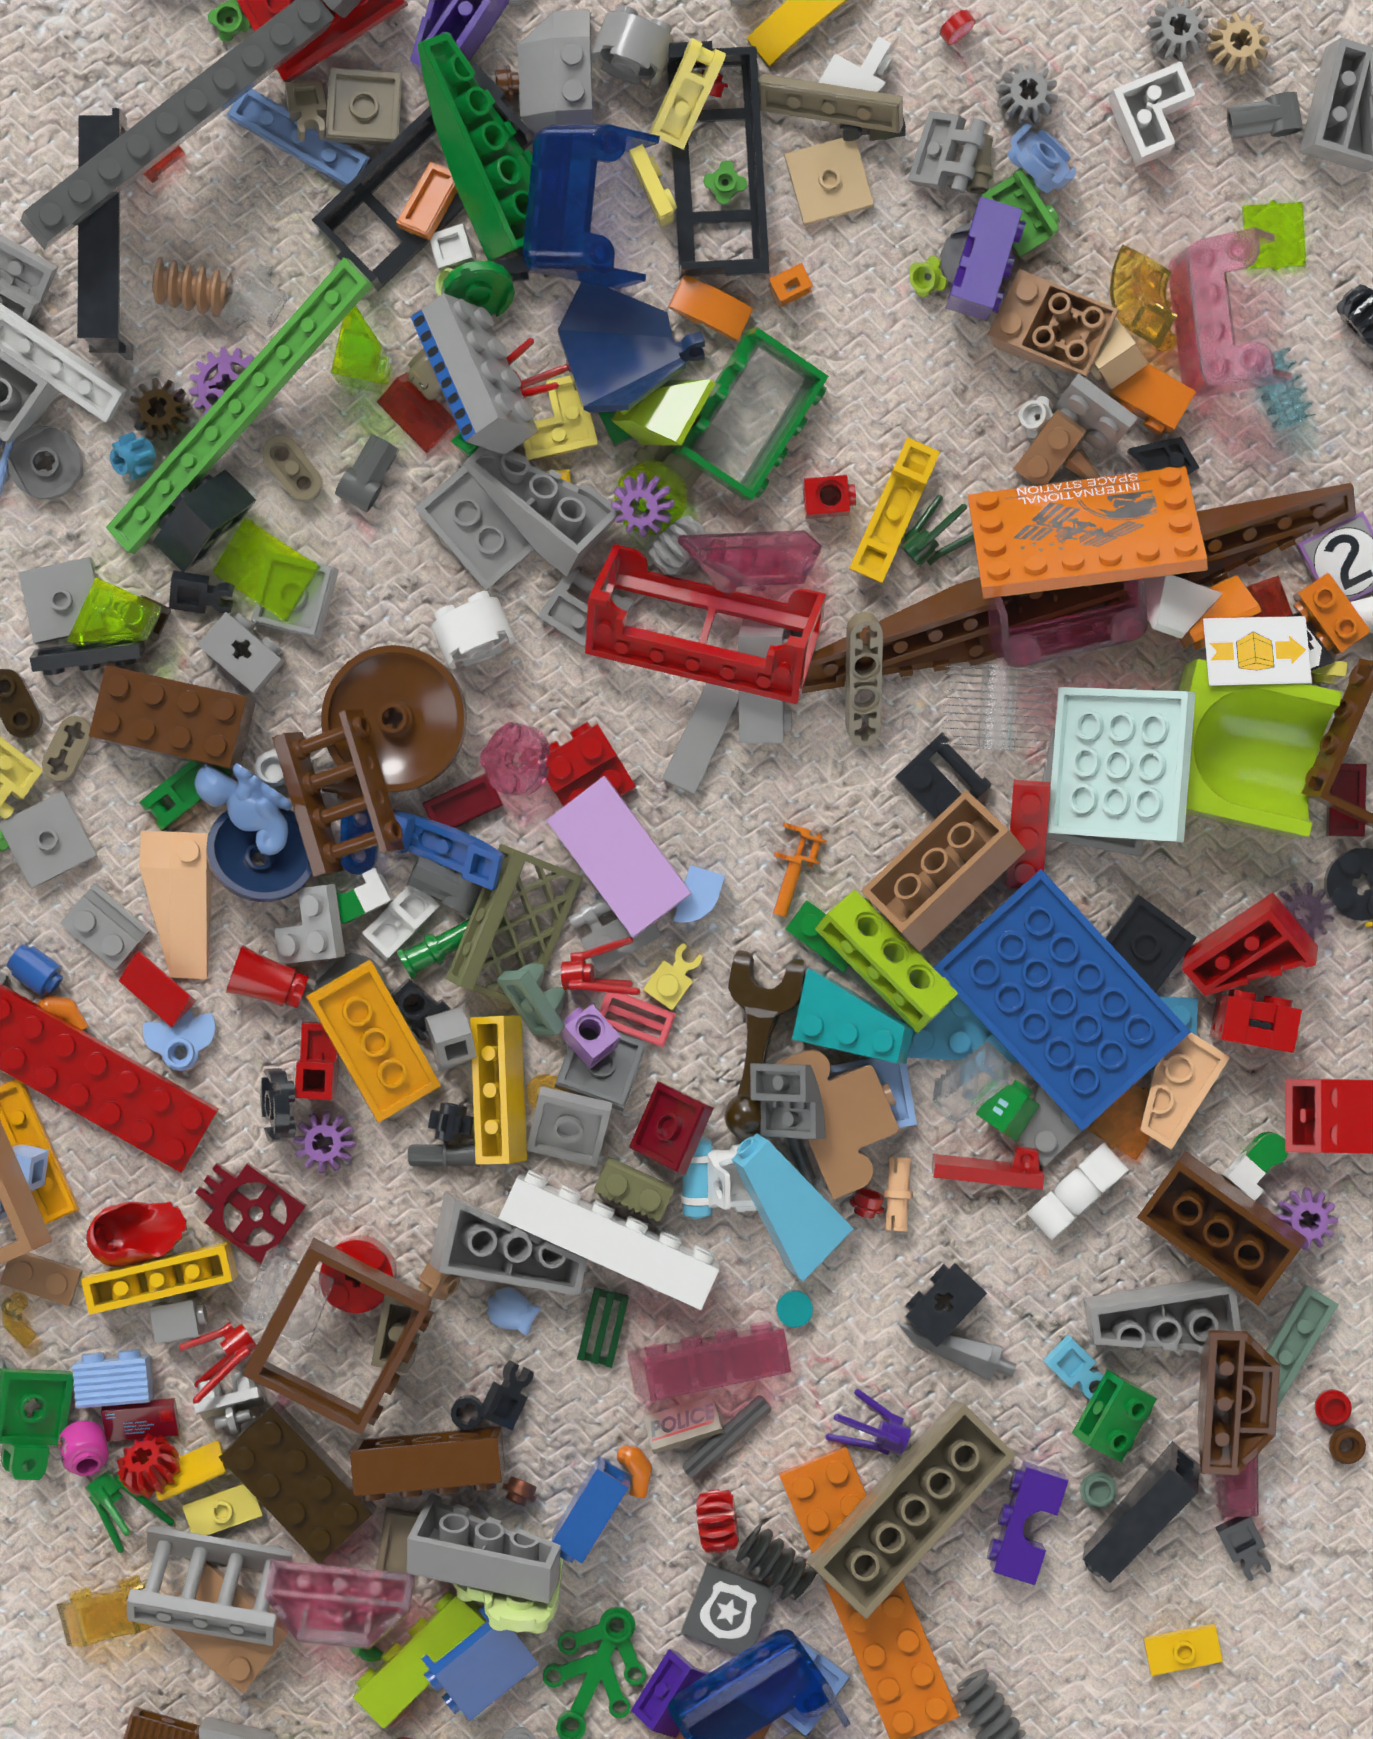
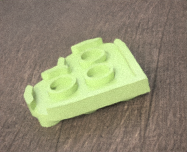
[453,1557,564,1634]

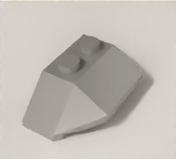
[518,10,595,157]

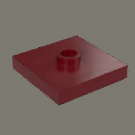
[629,1081,714,1175]

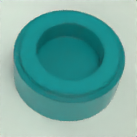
[776,1290,813,1328]

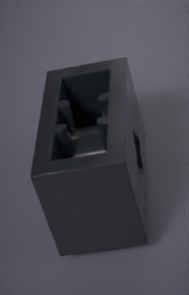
[904,1263,987,1347]

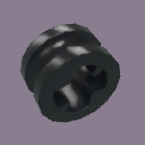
[451,1395,483,1430]

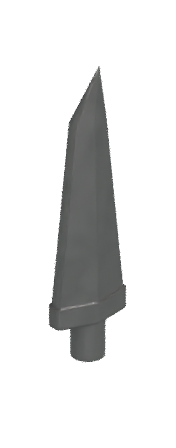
[896,1321,1016,1381]

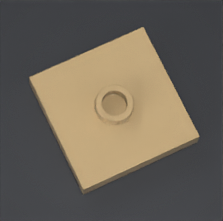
[784,138,874,226]

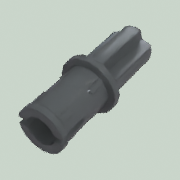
[408,1141,480,1170]

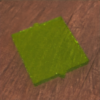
[1242,200,1306,272]

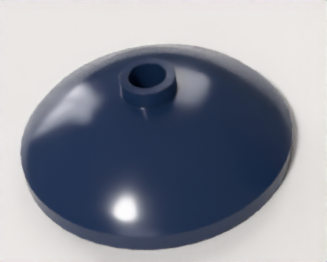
[206,808,312,902]

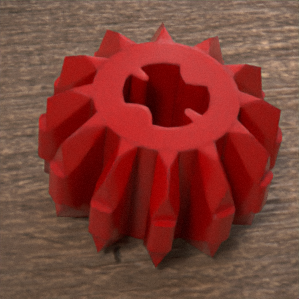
[117,1433,181,1499]
[696,1489,739,1554]

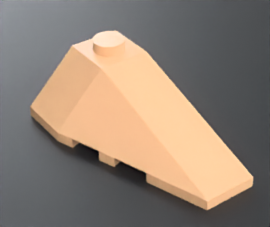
[139,831,213,979]

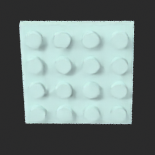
[1047,687,1196,842]

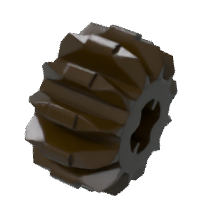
[128,378,192,441]

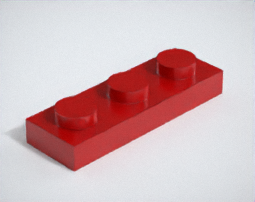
[1006,779,1051,888]

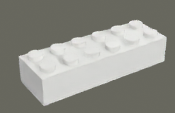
[498,1170,719,1310]

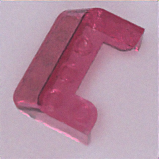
[1168,227,1293,397]

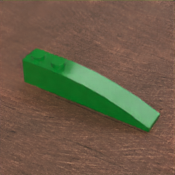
[417,32,565,261]

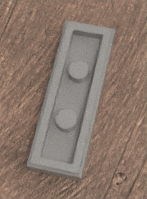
[662,683,739,794]

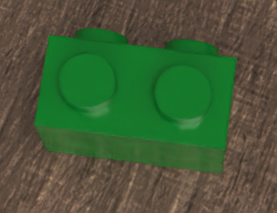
[1072,1369,1157,1462]

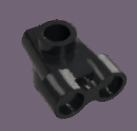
[391,978,451,1041]

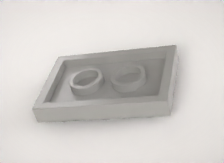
[415,465,535,591]

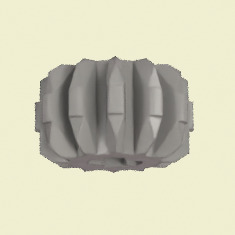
[1146,0,1209,61]
[996,61,1058,126]
[649,515,710,577]

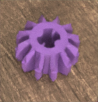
[611,473,675,536]
[293,1111,356,1173]
[1275,1187,1338,1251]

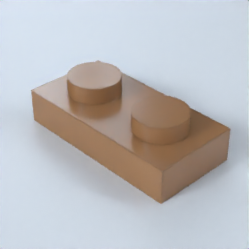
[1013,409,1087,486]
[0,1252,83,1306]

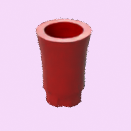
[226,945,309,1008]

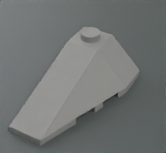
[464,447,621,577]

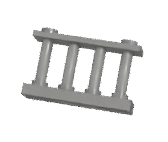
[127,1525,293,1646]

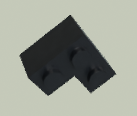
[153,469,256,573]

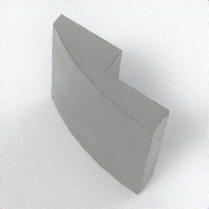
[0,234,58,324]

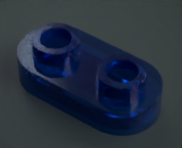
[340,810,378,875]

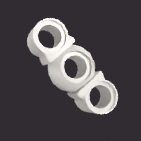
[1027,1143,1129,1241]

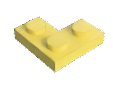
[523,375,598,462]

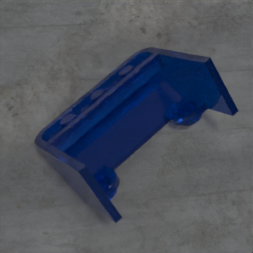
[523,124,660,289]
[668,1629,851,1739]

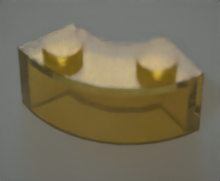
[1110,244,1177,348]
[57,1575,155,1647]

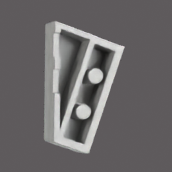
[1299,38,1373,172]
[738,619,792,743]

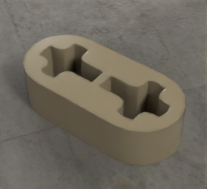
[42,716,93,782]

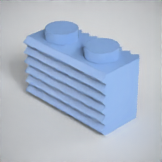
[72,1349,154,1409]

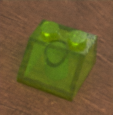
[331,306,393,394]

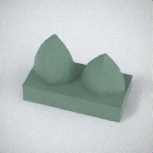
[496,963,566,1035]

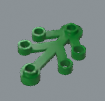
[543,1606,646,1739]

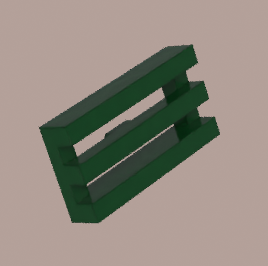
[577,1287,629,1368]

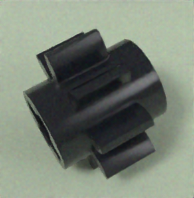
[428,1102,474,1143]

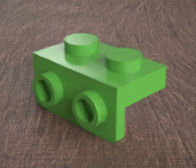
[981,168,1060,259]

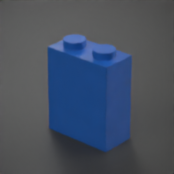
[551,1456,630,1563]

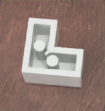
[1108,62,1195,167]

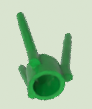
[85,1470,174,1553]

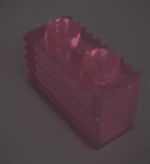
[1215,1455,1259,1517]

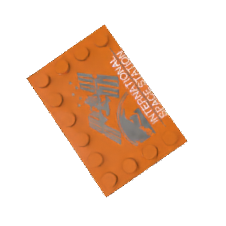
[968,466,1208,599]

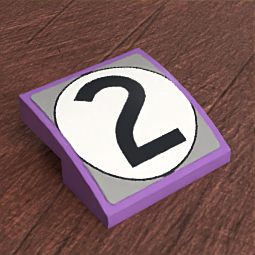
[1296,511,1373,602]

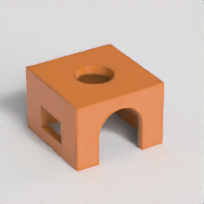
[768,263,813,308]

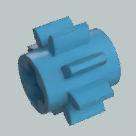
[110,432,156,481]

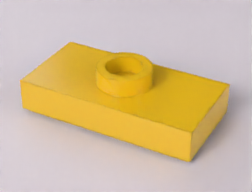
[1143,1623,1223,1676]

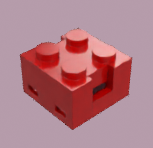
[1209,989,1302,1053]

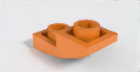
[668,275,754,342]

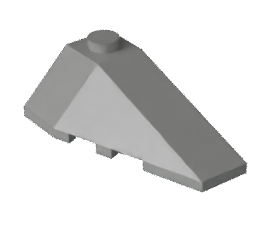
[0,349,59,444]

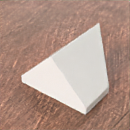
[1130,575,1223,639]

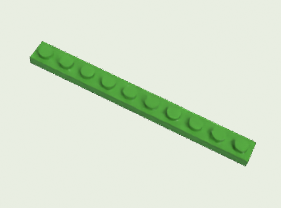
[106,257,373,554]

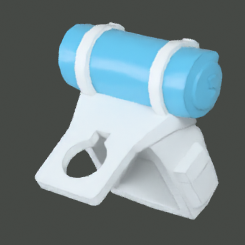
[681,1137,757,1219]

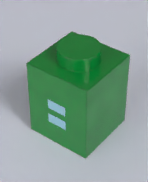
[976,1078,1040,1141]

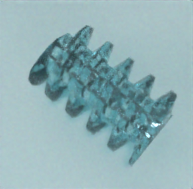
[1250,346,1317,429]

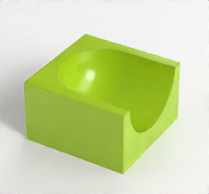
[1178,659,1343,839]

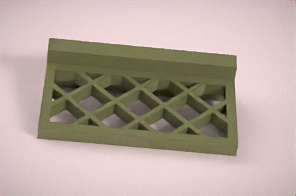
[446,843,583,1005]

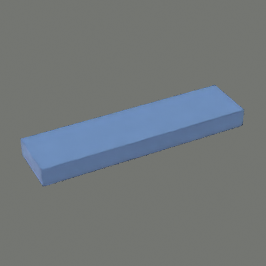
[226,89,371,187]

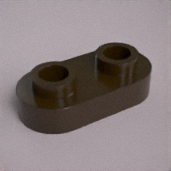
[0,669,43,738]

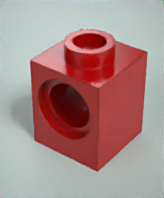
[802,475,856,519]

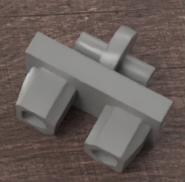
[193,1371,267,1435]

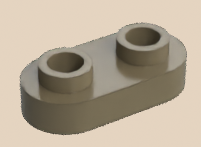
[262,435,323,502]

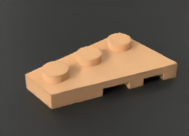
[1140,1033,1230,1150]

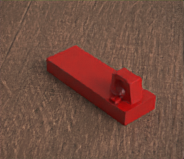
[931,1146,1045,1190]

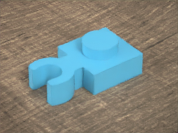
[1043,1335,1104,1399]

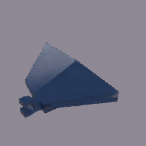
[558,277,705,413]

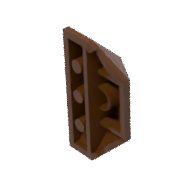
[1197,1330,1280,1475]

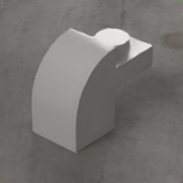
[425,1007,477,1072]

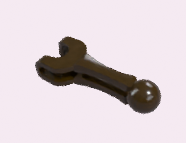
[724,950,807,1139]

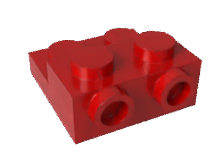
[535,722,636,807]

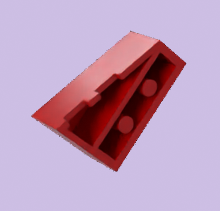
[1182,892,1318,996]

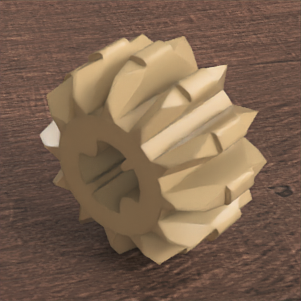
[1207,12,1270,76]

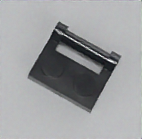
[895,732,992,819]

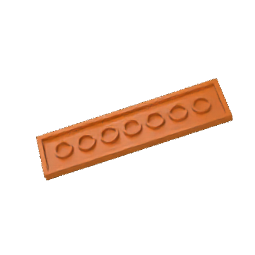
[779,1445,960,1739]

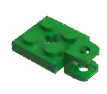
[0,1368,74,1480]

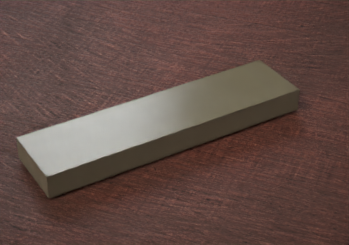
[758,74,903,133]

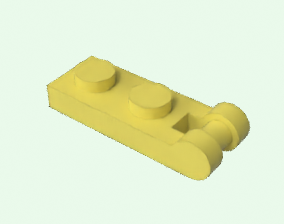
[649,38,726,150]

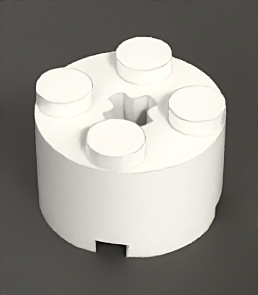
[431,591,516,669]

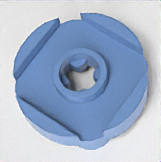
[1007,124,1076,193]

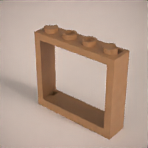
[0,1121,52,1264]

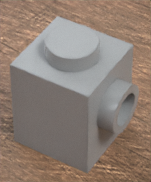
[149,1292,208,1344]

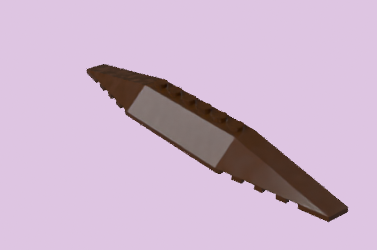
[802,483,1356,694]

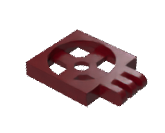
[195,1162,307,1265]

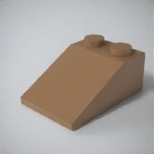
[170,1561,293,1693]

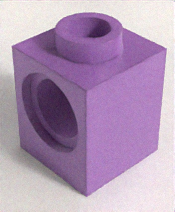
[561,1004,621,1069]

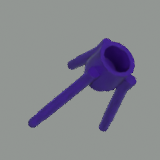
[825,1389,911,1455]

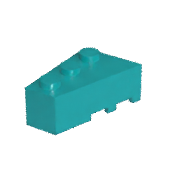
[792,968,914,1064]

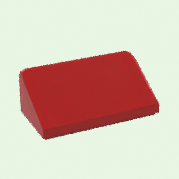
[119,951,197,1028]

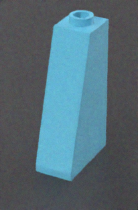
[731,1133,854,1282]

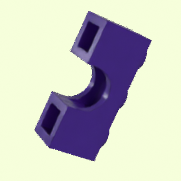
[987,1461,1069,1585]

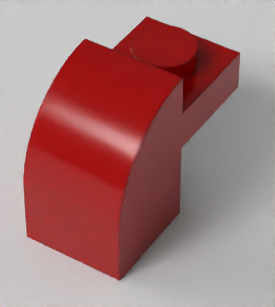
[295,1022,340,1100]

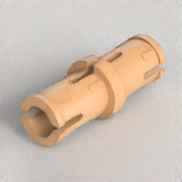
[884,1157,913,1231]

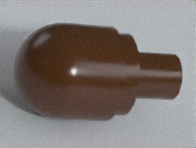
[322,777,363,802]

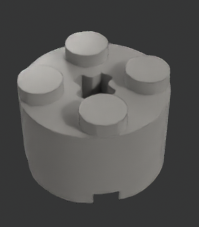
[591,5,674,86]

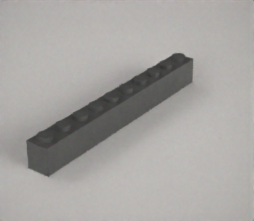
[20,0,335,250]

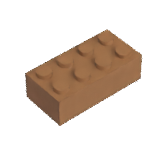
[861,790,1026,952]

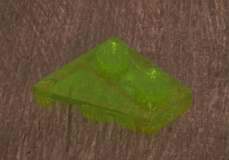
[67,577,162,646]

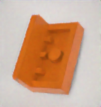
[1293,573,1370,654]

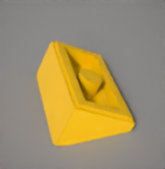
[156,1440,228,1502]

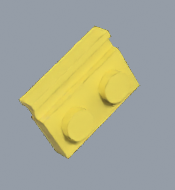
[629,144,677,228]

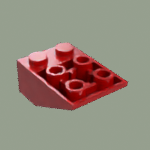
[1285,1079,1373,1154]

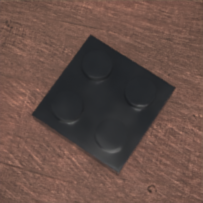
[1104,894,1197,993]

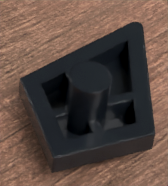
[1127,437,1200,475]

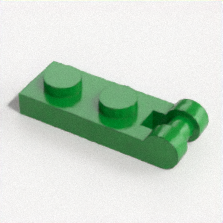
[139,761,234,831]

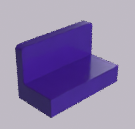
[630,1649,716,1738]

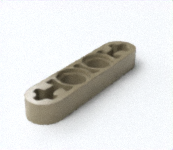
[845,612,883,746]

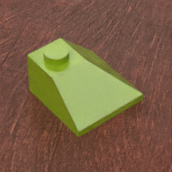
[611,379,716,446]

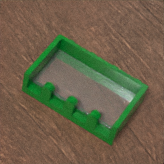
[671,327,829,500]

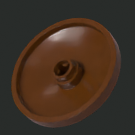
[321,645,467,792]

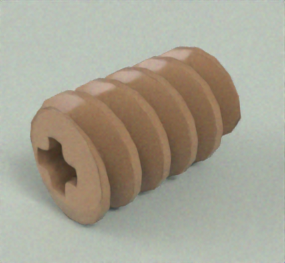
[152,257,233,317]

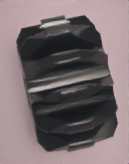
[1337,284,1373,348]

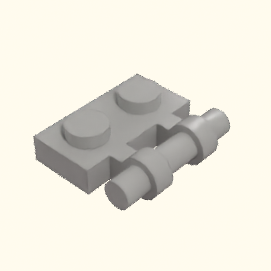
[908,111,987,194]
[568,898,662,971]

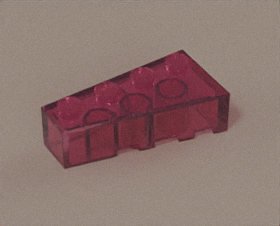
[627,1321,791,1402]

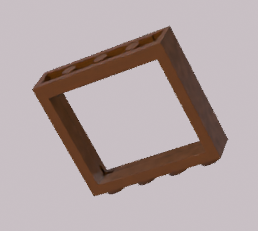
[1301,659,1373,828]
[242,1237,434,1435]

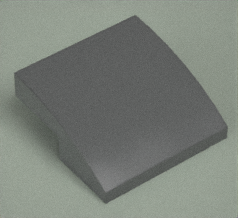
[750,1063,826,1139]

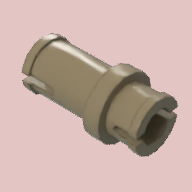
[966,134,993,194]

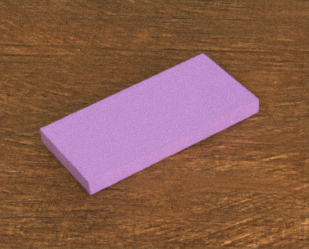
[546,776,693,938]

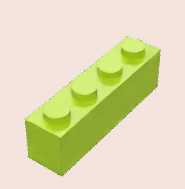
[353,1590,487,1729]

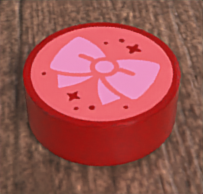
[939,10,976,45]

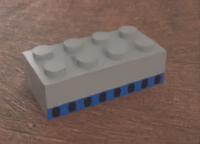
[410,293,538,455]

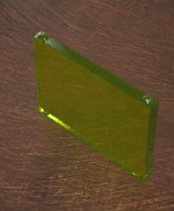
[212,518,321,621]

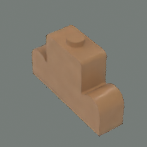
[775,1048,899,1200]

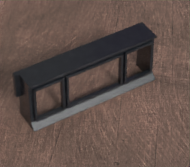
[667,41,770,278]
[312,63,534,292]
[77,108,133,360]

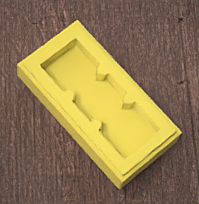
[182,1483,264,1535]

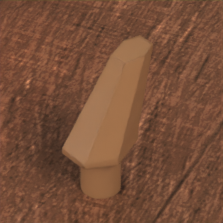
[1065,448,1100,479]

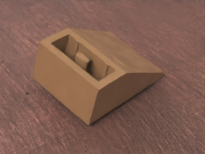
[987,269,1119,377]

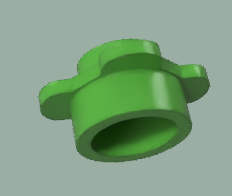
[208,0,251,42]
[703,160,747,205]

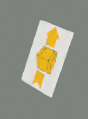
[1203,616,1312,685]

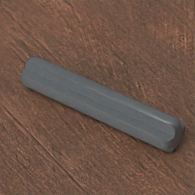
[682,1395,772,1480]

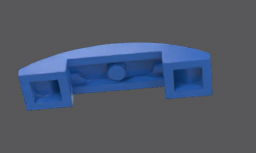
[373,809,504,890]

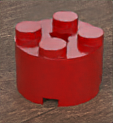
[319,1235,397,1313]

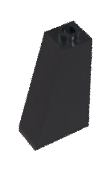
[1082,1441,1200,1583]

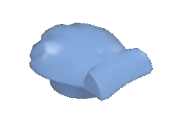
[487,1287,541,1336]

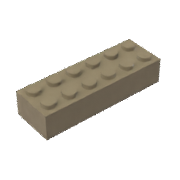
[806,1400,1016,1619]

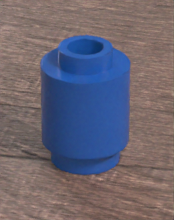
[7,944,63,996]

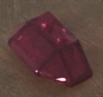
[677,530,822,593]
[264,1560,416,1649]

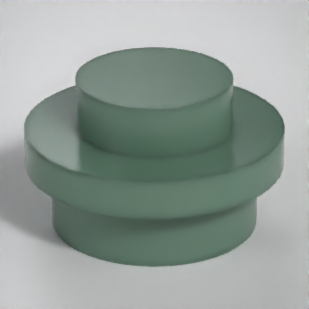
[1080,1471,1117,1508]

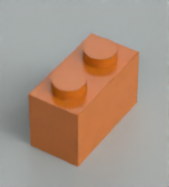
[1108,363,1196,435]

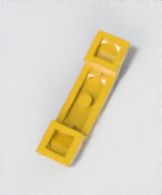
[746,0,849,68]
[849,437,940,584]

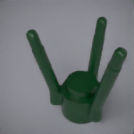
[901,495,974,567]

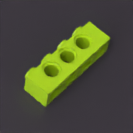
[815,889,958,1033]

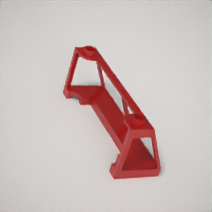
[585,544,826,705]

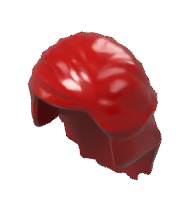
[86,1201,187,1267]

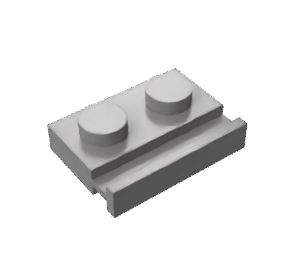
[60,883,151,970]

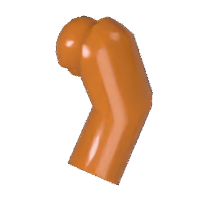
[37,994,89,1031]
[617,1445,652,1498]

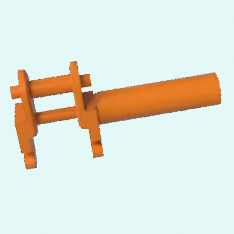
[773,822,827,918]

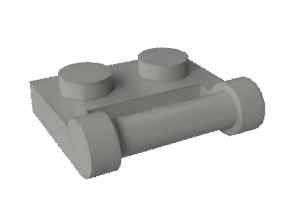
[538,566,634,647]

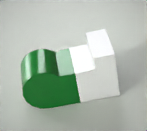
[336,867,395,924]
[1222,1131,1288,1200]

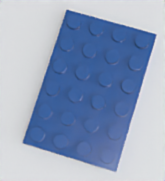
[933,869,1191,1131]

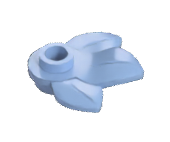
[143,1009,216,1071]

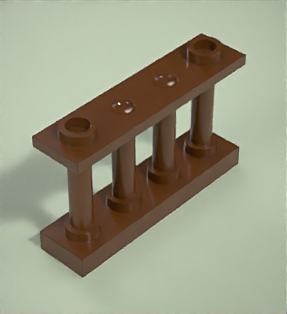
[272,709,404,877]

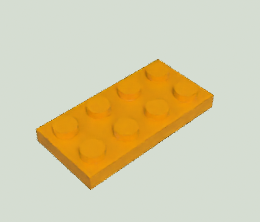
[306,960,441,1123]

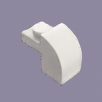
[818,36,893,93]

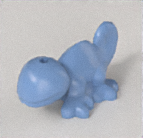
[195,763,292,856]

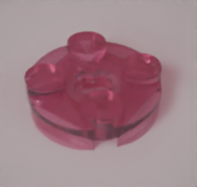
[480,722,551,796]

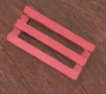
[599,992,676,1048]

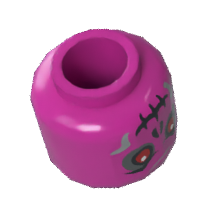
[58,1420,109,1476]

